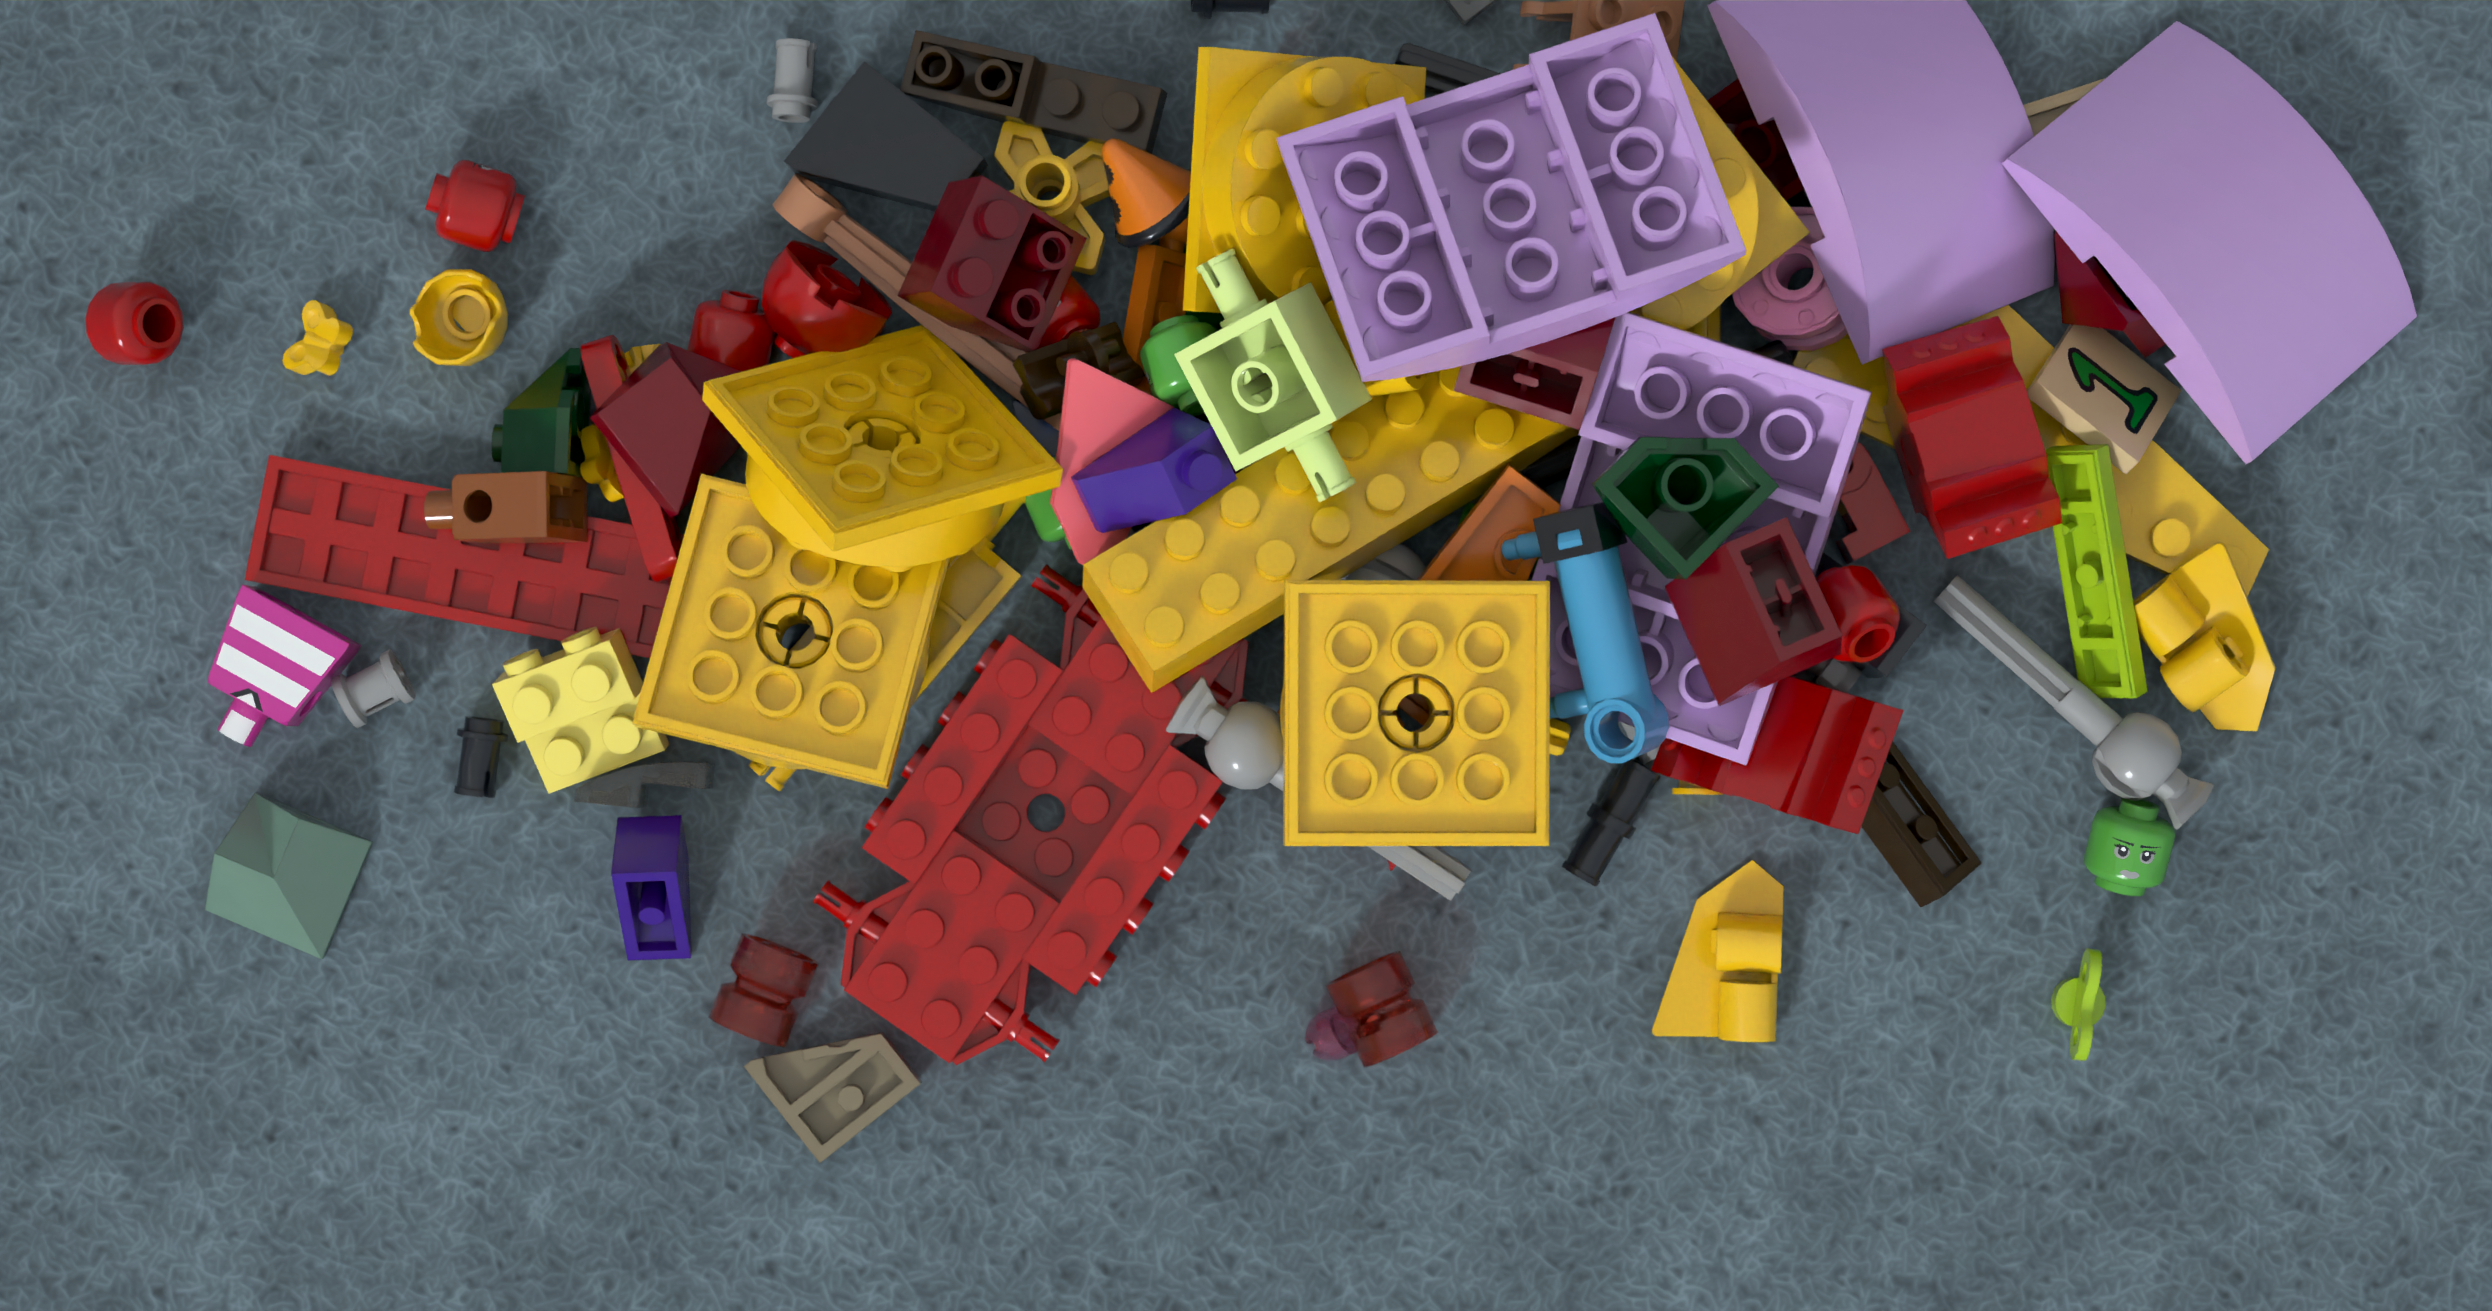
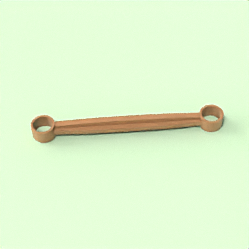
[772,173,1062,431]

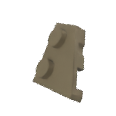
[744,1032,922,1163]

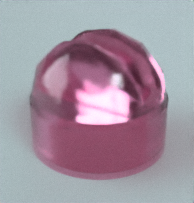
[1304,1006,1360,1062]

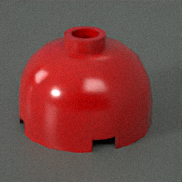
[762,240,892,358]

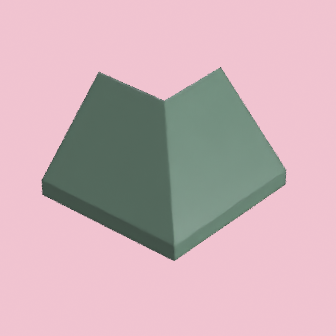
[205,792,373,959]

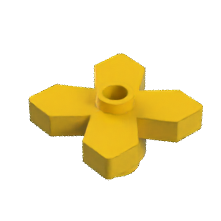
[994,121,1110,275]

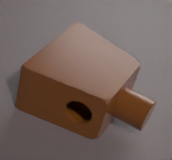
[424,471,587,543]

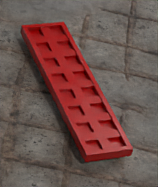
[245,455,684,658]

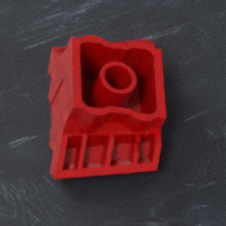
[1882,316,2062,559]
[1651,676,1904,834]

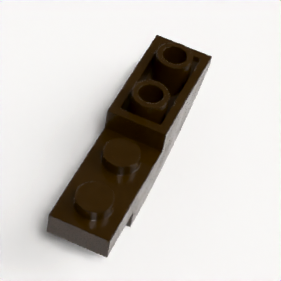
[900,30,1168,154]

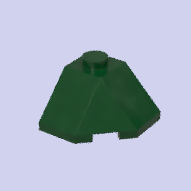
[492,348,591,477]
[1592,437,1779,580]

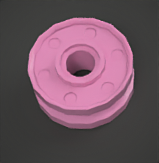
[1732,207,1848,351]

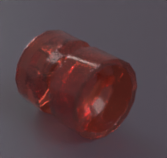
[709,933,819,1047]
[1326,950,1438,1067]

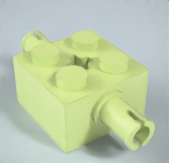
[1174,248,1372,502]

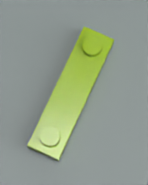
[2045,444,2148,698]

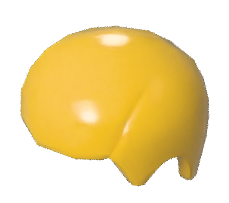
[409,269,508,366]

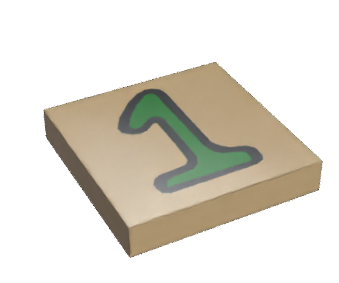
[2027,324,2182,474]

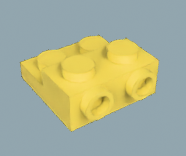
[492,627,669,794]

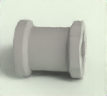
[331,649,416,728]

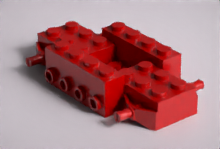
[813,564,1249,1065]

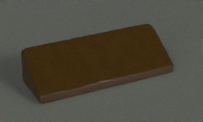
[1861,741,1982,907]

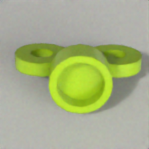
[2051,948,2106,1061]

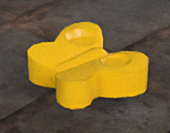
[282,300,353,376]
[580,424,624,502]

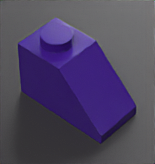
[1071,408,1237,533]
[611,815,692,961]

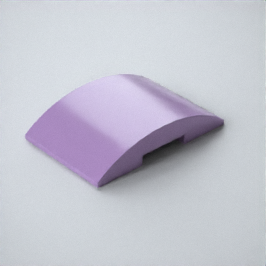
[1707,0,2055,365]
[1277,13,1746,382]
[2001,21,2417,464]
[1532,312,1872,765]

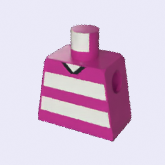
[208,585,361,747]

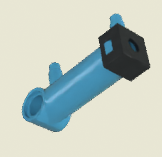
[1501,501,1669,763]

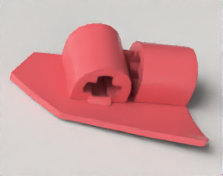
[1050,358,1174,565]

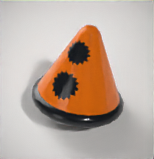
[1101,138,1191,248]

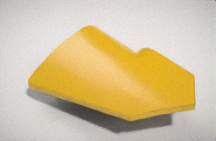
[2133,542,2276,731]
[1652,860,1784,1042]

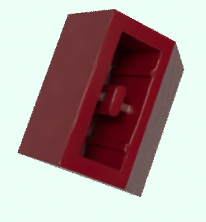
[897,176,1087,352]
[1454,317,1615,430]
[1665,517,1842,707]

